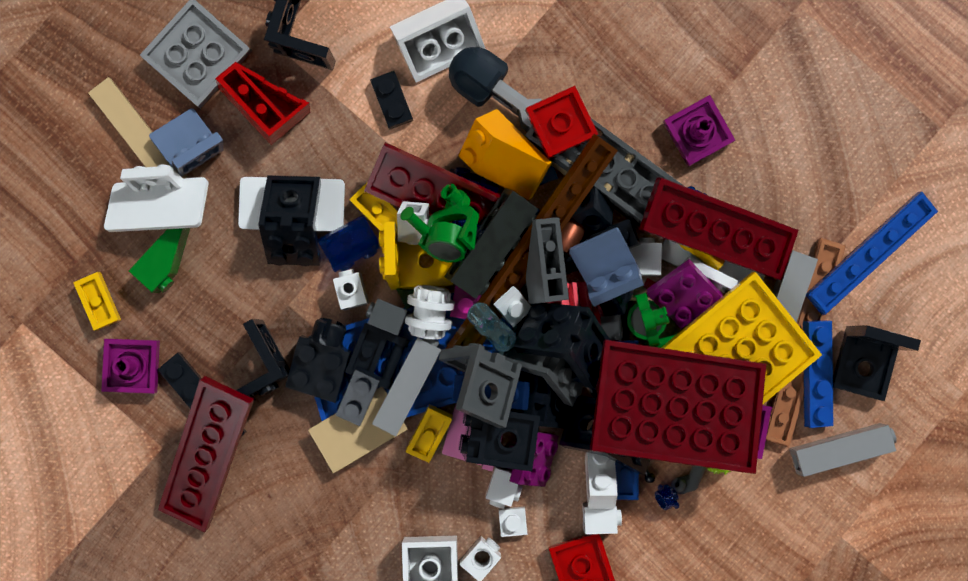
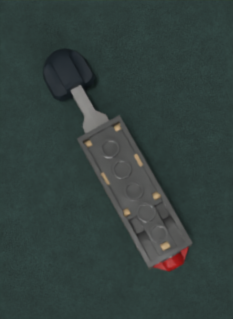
[449,47,684,236]

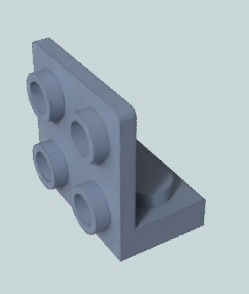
[149,108,224,177]
[569,227,644,306]

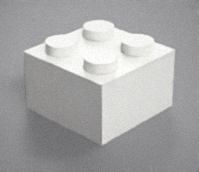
[402,536,458,581]

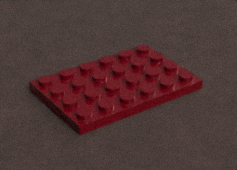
[590,340,766,474]

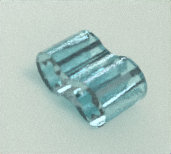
[467,303,516,352]

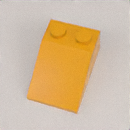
[458,109,552,200]

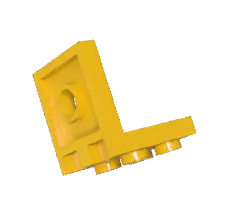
[379,221,453,290]

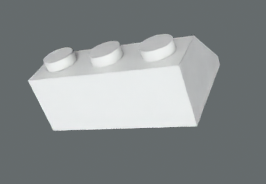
[390,0,486,83]

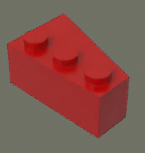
[215,62,311,145]

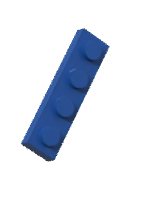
[803,320,833,428]

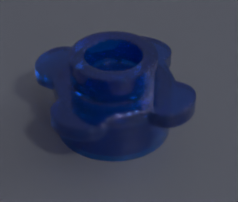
[654,484,679,511]

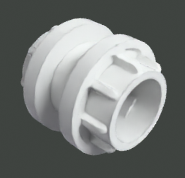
[404,285,455,339]

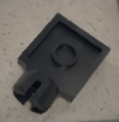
[285,318,352,403]

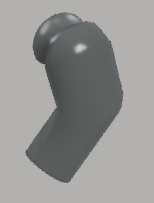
[671,466,706,494]

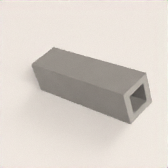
[772,250,818,323]
[372,337,442,437]
[789,423,897,477]

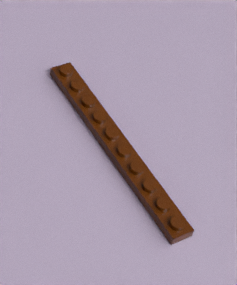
[445,134,618,372]

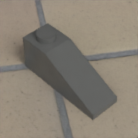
[526,217,569,304]

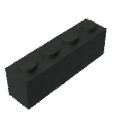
[444,188,538,299]

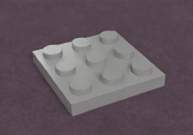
[140,0,252,109]

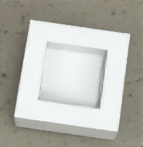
[498,506,528,537]

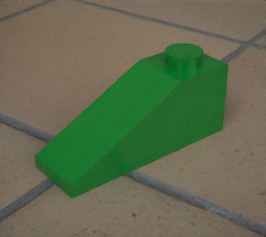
[129,228,190,293]

